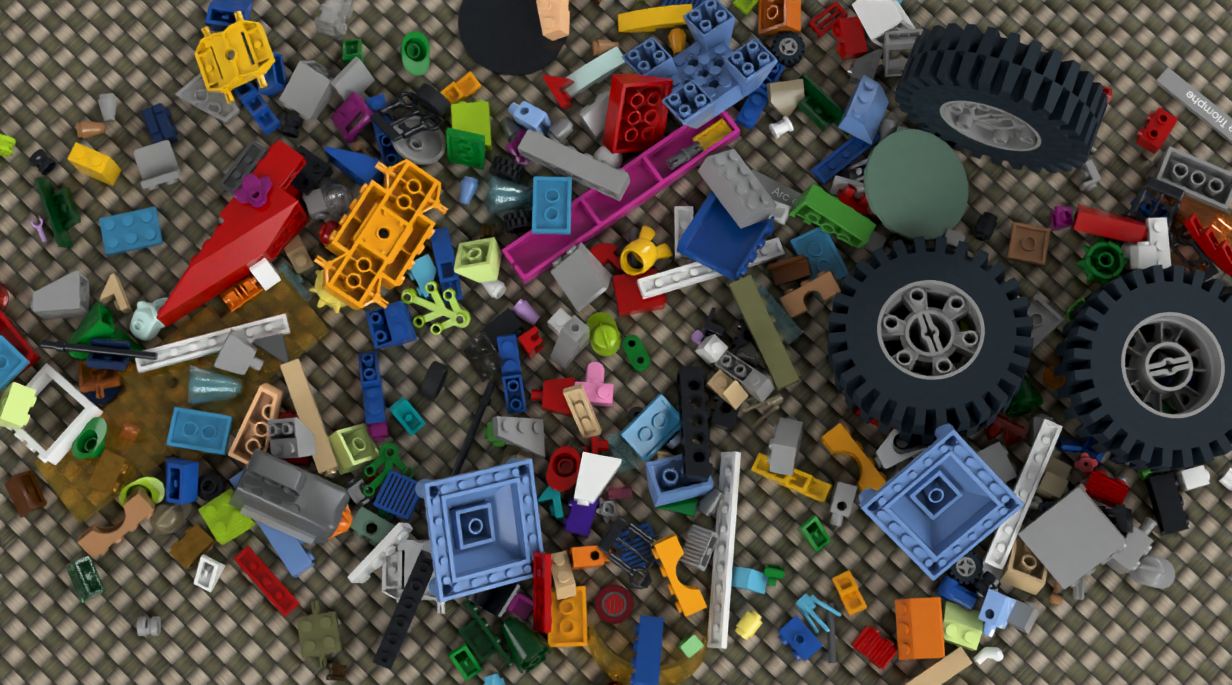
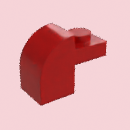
[590,243,624,274]

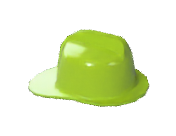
[586,312,621,356]
[119,476,165,508]

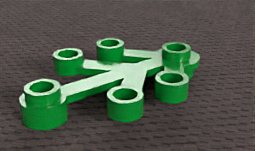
[362,443,414,519]

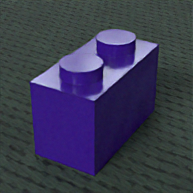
[563,497,598,538]

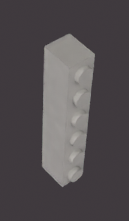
[518,129,630,201]

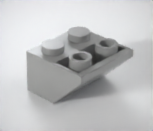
[580,90,610,142]
[268,417,316,459]

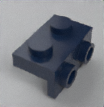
[86,338,131,371]

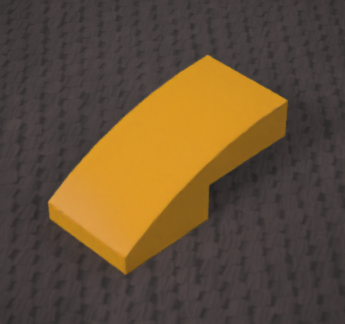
[440,71,483,107]
[832,570,867,617]

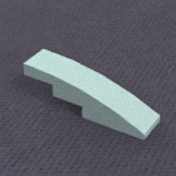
[564,46,626,98]

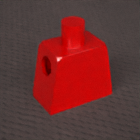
[531,378,575,417]

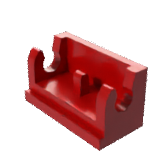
[518,326,544,360]

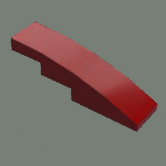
[1183,213,1232,277]

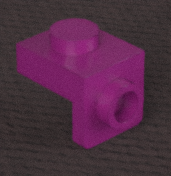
[1050,206,1073,231]

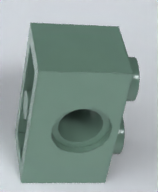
[350,506,395,547]

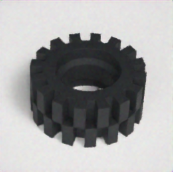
[489,156,526,185]
[503,210,533,234]

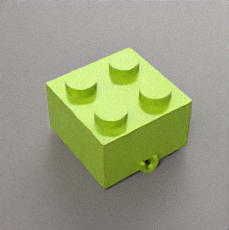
[198,488,256,546]

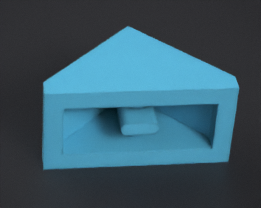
[731,566,768,594]

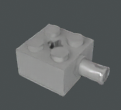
[767,416,803,476]
[1105,517,1157,575]

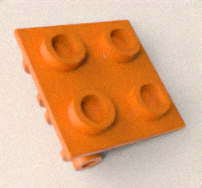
[219,274,264,312]

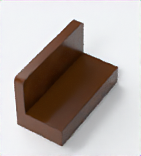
[767,255,813,287]
[5,470,47,518]

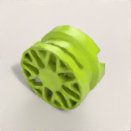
[0,134,16,156]

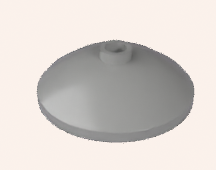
[391,116,446,165]

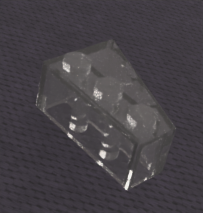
[314,0,357,40]

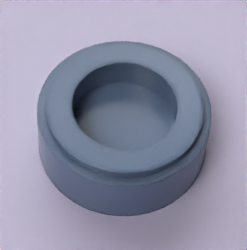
[666,432,681,450]

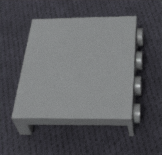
[1018,483,1129,590]

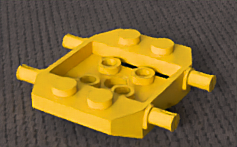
[194,11,275,104]

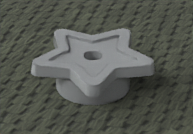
[595,498,617,523]

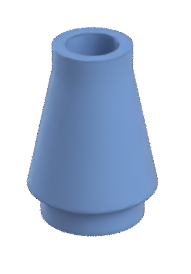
[459,176,479,205]

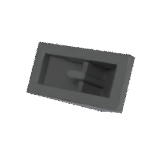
[253,333,290,363]

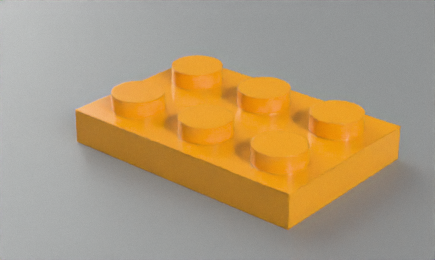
[548,586,588,647]

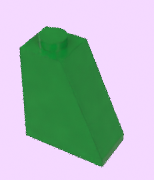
[68,301,114,360]

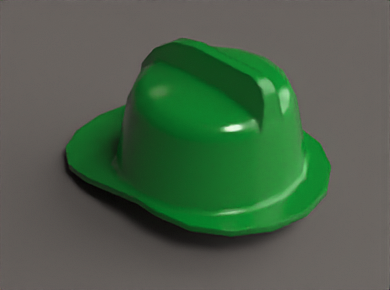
[400,31,430,76]
[72,417,107,459]

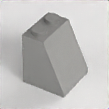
[279,60,337,120]
[550,242,612,312]
[30,271,90,320]

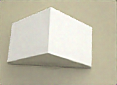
[249,258,281,291]
[194,554,226,592]

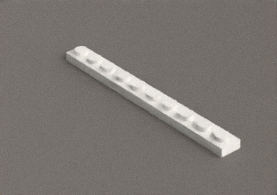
[707,451,741,649]

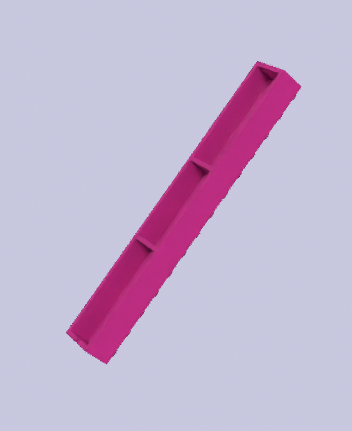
[502,111,741,285]

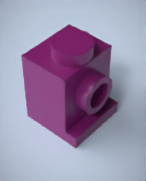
[367,414,390,442]

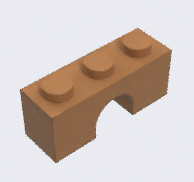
[780,270,841,319]

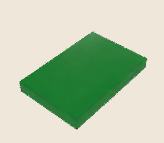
[446,127,486,169]

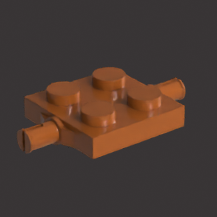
[78,360,120,399]

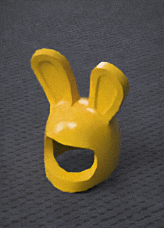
[620,225,673,276]

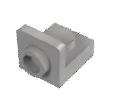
[1079,159,1102,192]

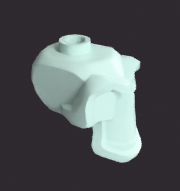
[130,298,168,341]

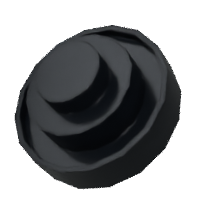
[198,472,225,502]

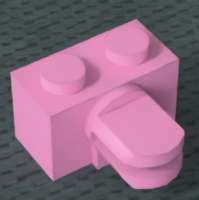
[575,362,614,407]

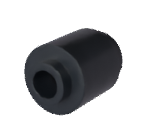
[973,212,998,241]

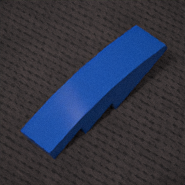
[232,81,282,136]

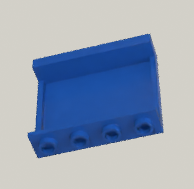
[677,191,775,281]

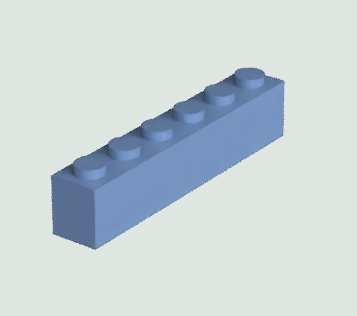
[229,470,315,578]

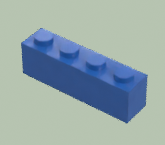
[630,615,664,685]

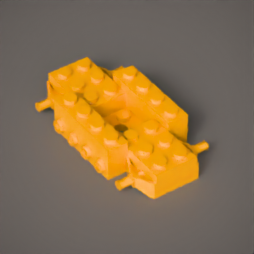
[313,159,448,310]

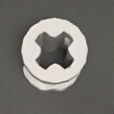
[769,116,794,139]

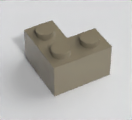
[1034,456,1072,502]

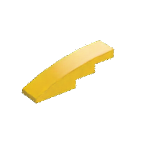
[618,4,692,33]
[751,453,833,504]

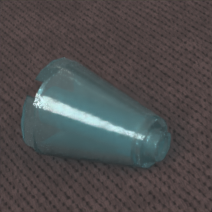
[487,176,533,214]
[188,366,241,405]

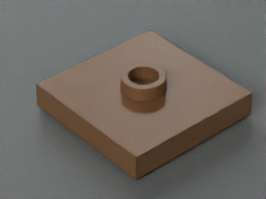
[1006,222,1051,266]

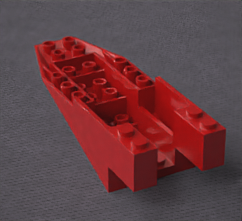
[156,140,310,327]

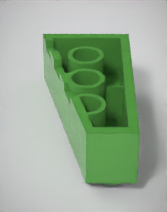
[789,184,876,249]

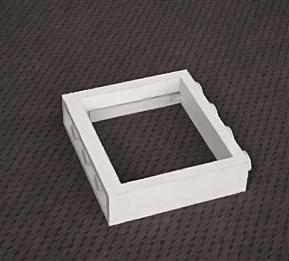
[6,363,103,466]

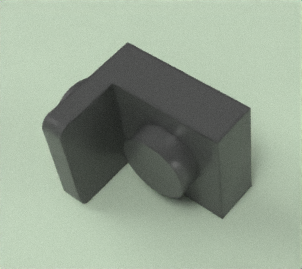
[343,475,375,509]

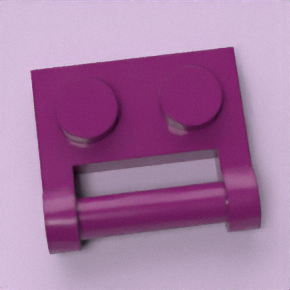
[330,92,374,143]

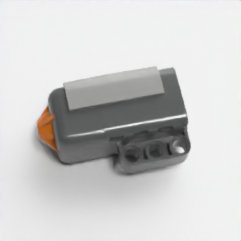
[229,448,353,545]

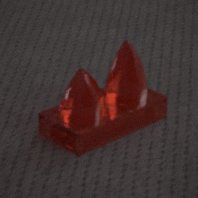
[986,413,1028,446]

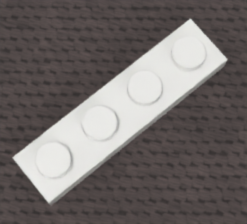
[348,522,413,583]

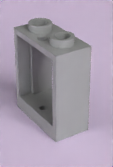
[883,29,923,77]

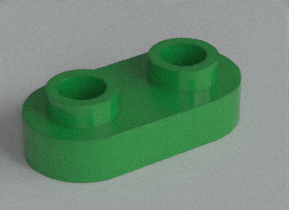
[622,335,650,372]

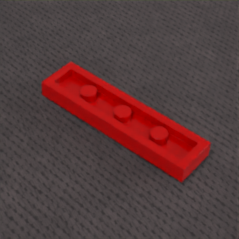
[233,545,301,617]
[533,551,552,633]

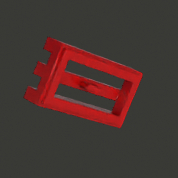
[808,1,848,38]

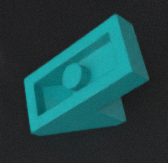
[388,396,426,436]
[537,486,564,520]

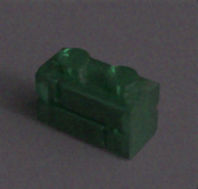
[66,555,105,603]

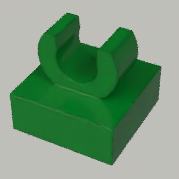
[763,563,784,586]

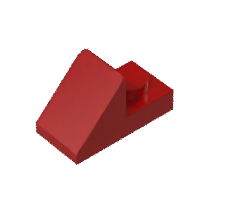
[542,75,575,110]

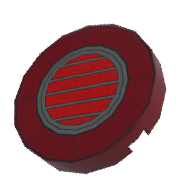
[595,584,634,624]

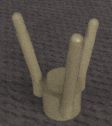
[743,389,783,428]

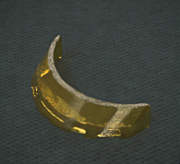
[588,624,708,685]

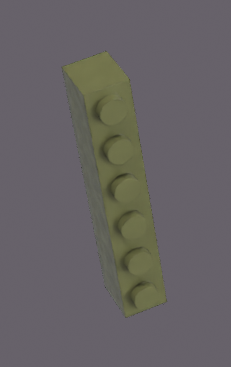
[729,275,801,391]

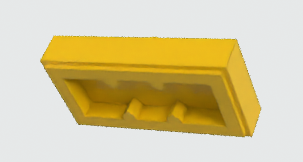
[692,118,733,153]

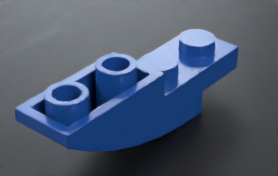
[735,62,785,130]
[366,94,402,167]
[431,227,463,304]
[497,334,527,414]
[358,351,386,425]

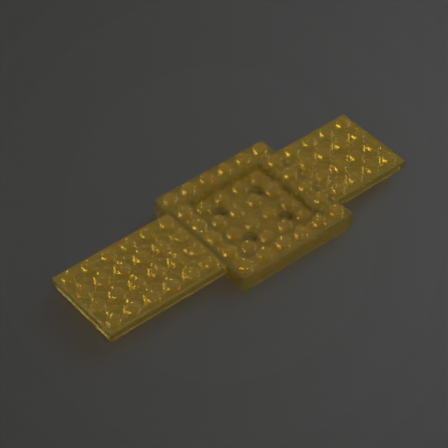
[34,272,330,524]

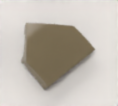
[766,79,804,118]

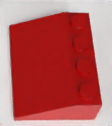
[602,73,673,154]

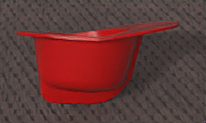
[546,446,581,491]

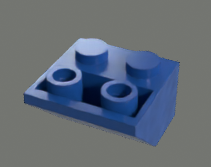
[205,0,253,36]
[365,300,417,349]
[164,456,199,505]

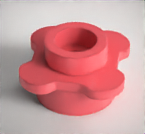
[1074,452,1098,475]

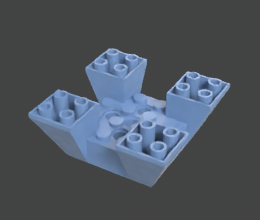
[622,0,778,129]

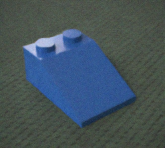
[324,146,385,187]

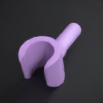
[31,215,47,242]
[691,330,704,346]

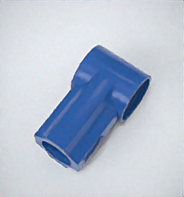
[935,576,978,610]

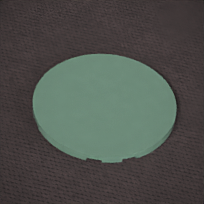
[863,129,968,241]

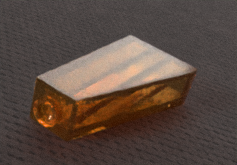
[1170,195,1232,246]

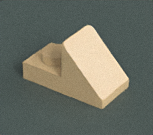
[284,234,315,276]
[100,274,133,315]
[707,370,749,410]

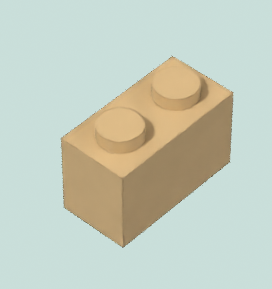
[551,551,576,600]

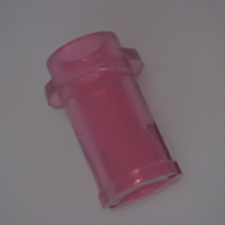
[608,486,632,501]

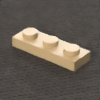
[563,384,602,439]

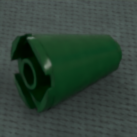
[1005,375,1044,417]
[501,617,552,674]

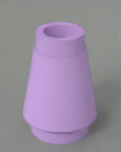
[511,298,540,325]

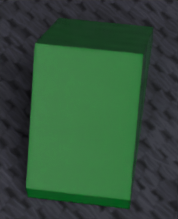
[342,39,365,66]
[797,514,831,553]
[448,643,483,681]

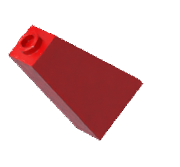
[1073,204,1148,244]

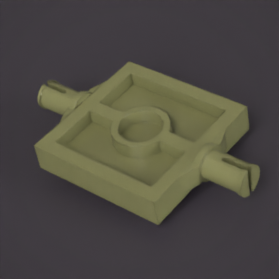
[296,601,342,669]

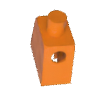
[567,545,613,571]

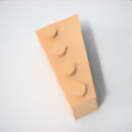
[536,0,570,41]
[228,382,283,464]

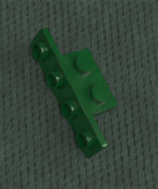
[797,73,849,136]
[35,178,81,248]
[458,600,513,668]

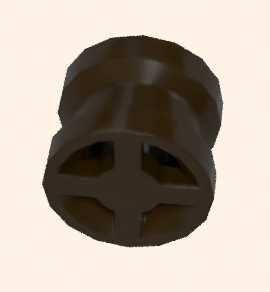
[480,223,496,240]
[326,664,347,681]

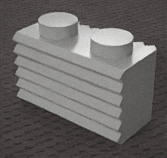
[679,524,719,572]

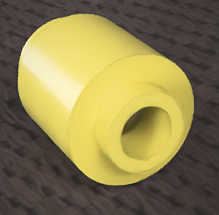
[734,610,762,641]

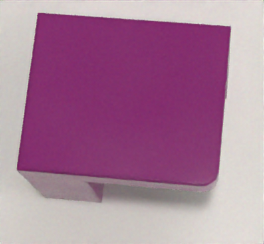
[507,593,533,620]

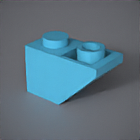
[407,254,438,300]

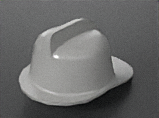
[1129,554,1175,589]

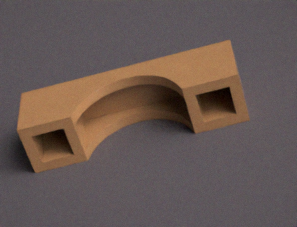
[77,487,155,559]

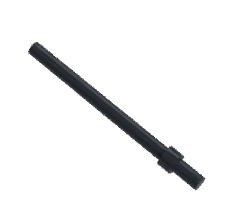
[41,340,158,360]
[450,382,496,476]

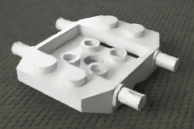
[382,539,446,614]

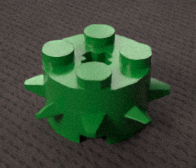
[1077,237,1130,285]

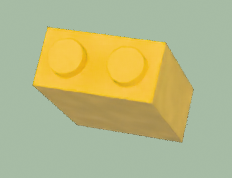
[67,142,121,186]

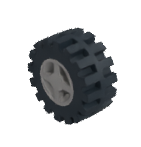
[771,31,805,67]
[946,550,983,585]

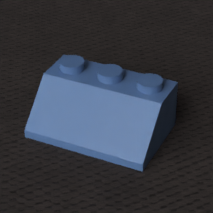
[838,75,889,144]
[645,454,714,507]

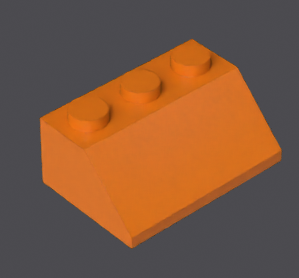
[758,0,801,36]
[895,597,945,660]

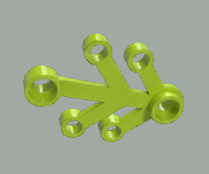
[401,281,471,335]

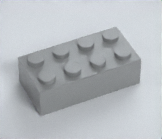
[1153,146,1232,215]
[698,149,777,229]

